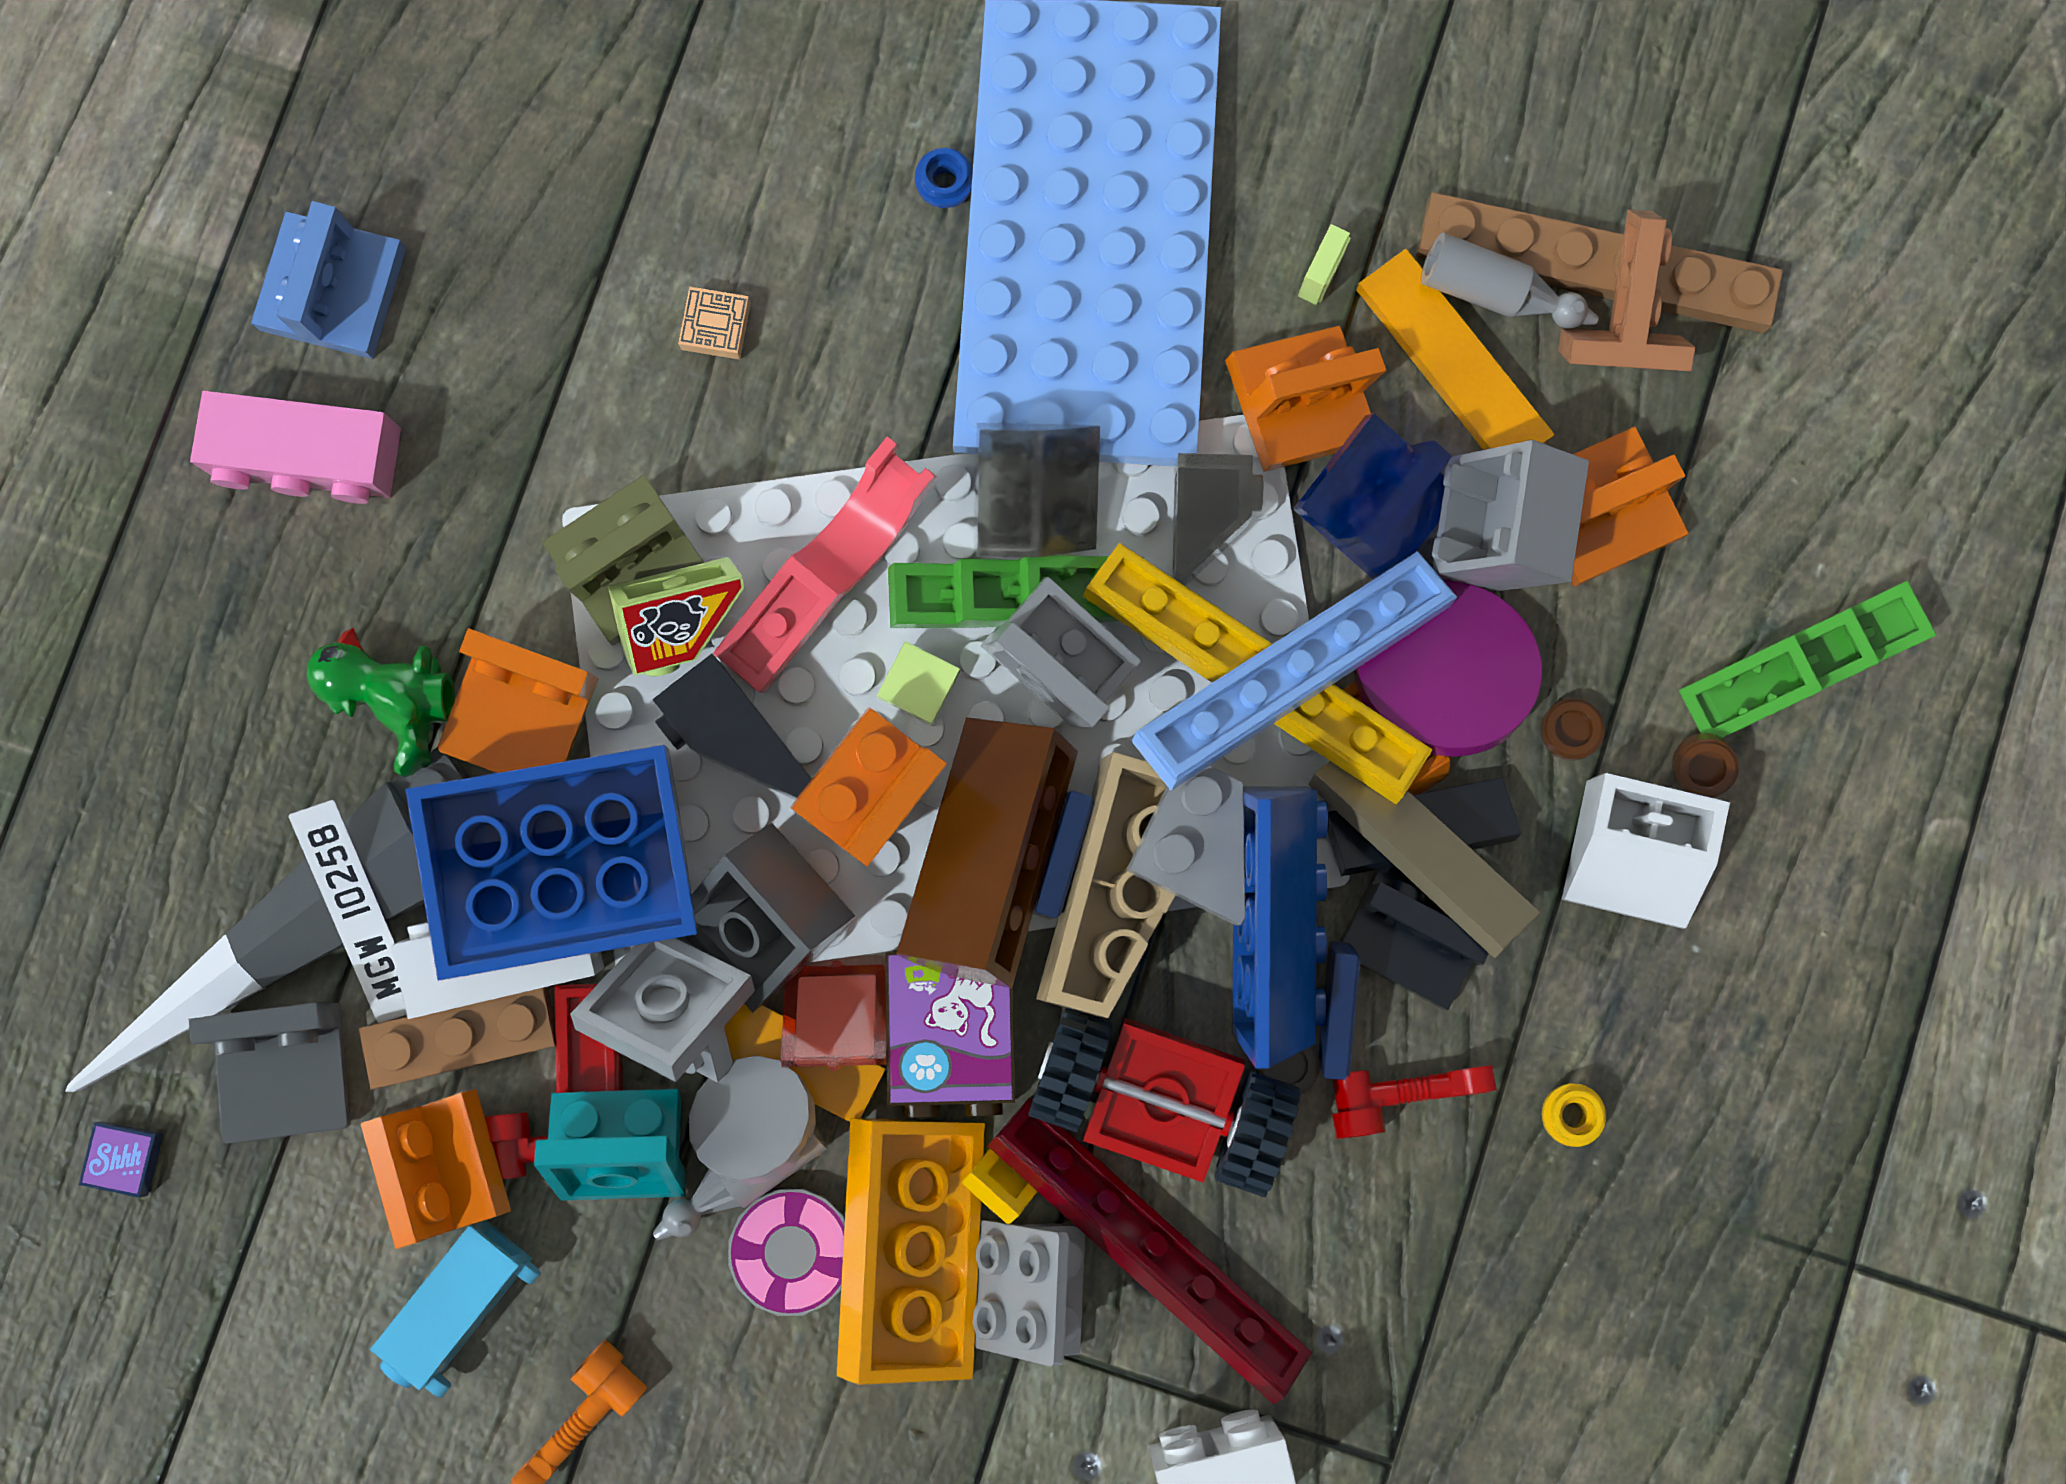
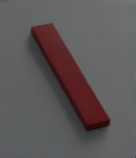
[988,1098,1313,1405]

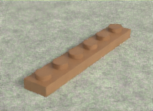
[1416,192,1783,333]

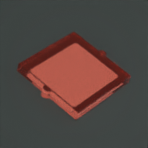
[780,960,887,1072]

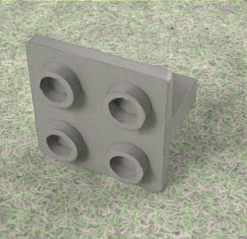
[973,1220,1085,1366]

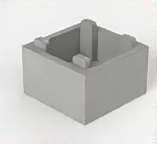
[1432,440,1589,592]

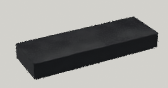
[1327,777,1522,877]

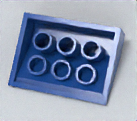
[406,745,698,981]
[1232,786,1328,1068]

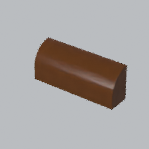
[896,717,1078,988]

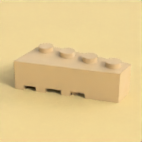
[1036,752,1175,1018]

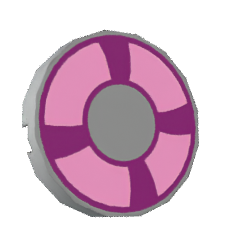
[728,1188,845,1316]

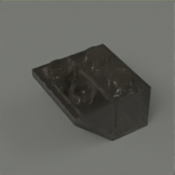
[974,423,1100,557]

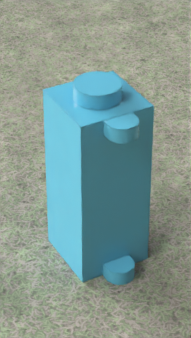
[370,1220,541,1398]

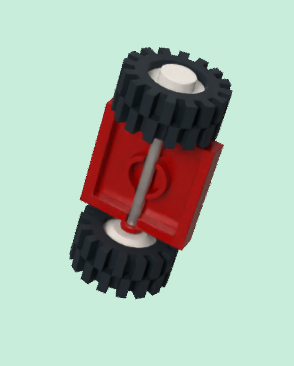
[1028,1007,1301,1197]

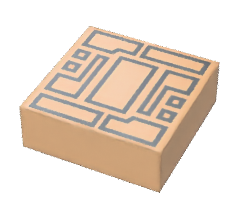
[678,287,751,360]

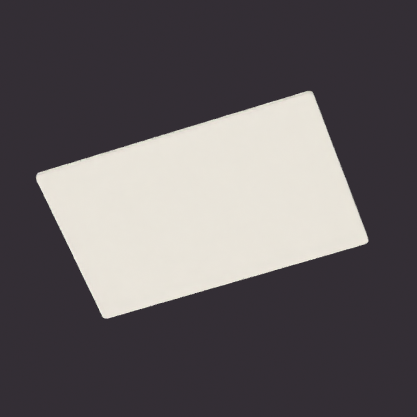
[562,415,1350,965]

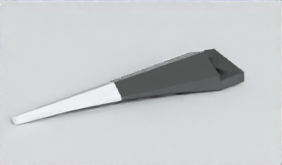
[65,747,470,1092]

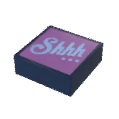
[78,1121,163,1198]

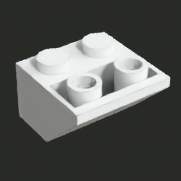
[1562,773,1730,929]
[1148,1410,1296,1484]

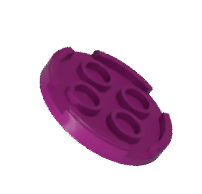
[1354,580,1542,757]

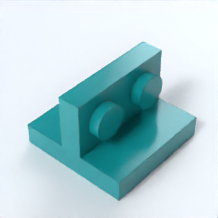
[534,1089,687,1201]

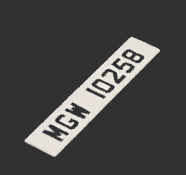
[289,800,407,1023]

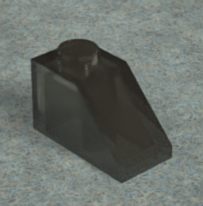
[1172,453,1264,586]

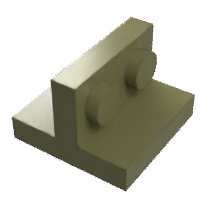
[541,474,704,646]

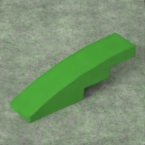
[888,555,1144,628]
[1678,581,1936,738]

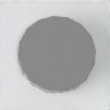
[689,1056,816,1186]

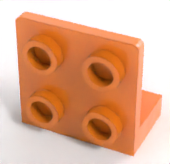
[438,628,599,773]

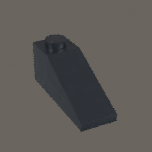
[652,653,812,800]

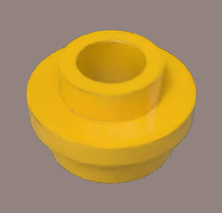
[1542,1083,1606,1147]

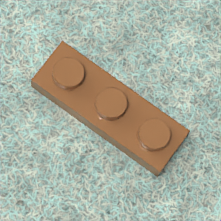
[359,986,556,1090]

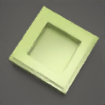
[1298,224,1351,305]
[877,641,960,726]

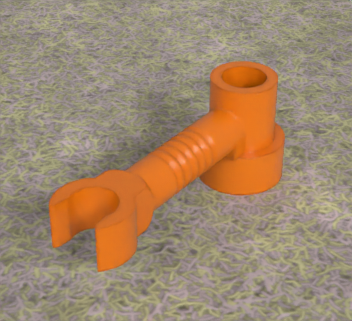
[510,1339,648,1484]

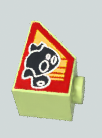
[608,557,744,676]

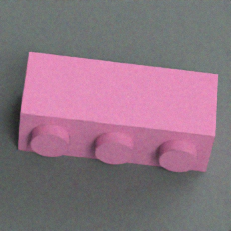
[190,391,401,504]

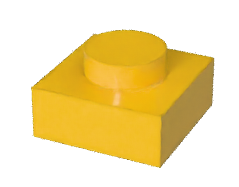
[961,1148,1038,1224]

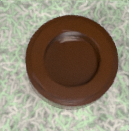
[1540,698,1605,761]
[1672,733,1739,798]

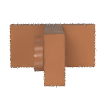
[1558,209,1695,371]

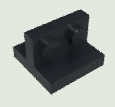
[1339,866,1489,1010]

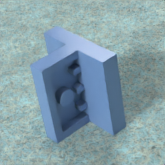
[251,201,407,359]

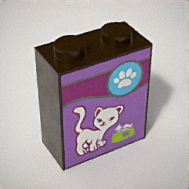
[885,952,1016,1118]

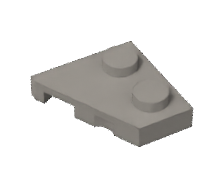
[1126,766,1245,926]

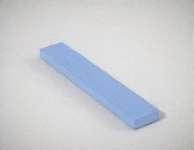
[1132,552,1457,791]

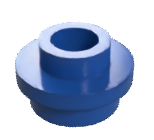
[915,148,973,208]

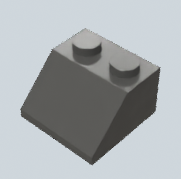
[685,823,855,1013]

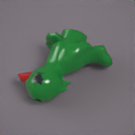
[306,628,455,778]

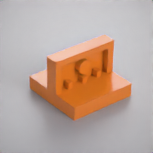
[1225,325,1387,472]
[1571,426,1689,588]
[790,707,947,867]
[360,1089,511,1249]

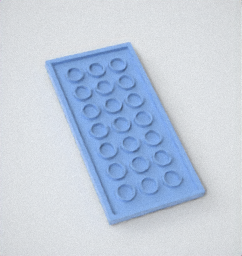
[953,0,1221,468]

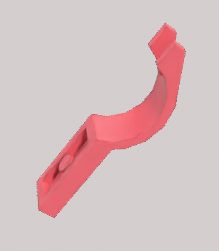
[713,436,937,693]

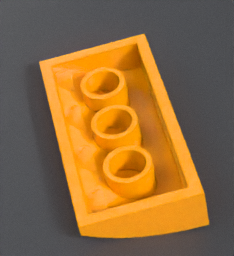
[837,1118,985,1385]

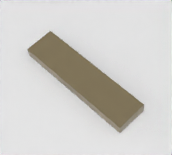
[1308,761,1540,958]

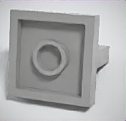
[980,577,1141,727]
[570,938,755,1083]

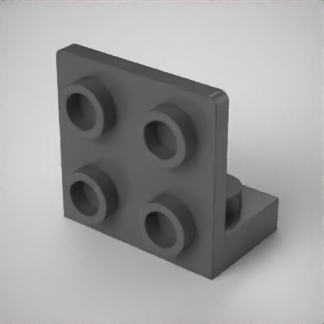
[189,1003,351,1144]

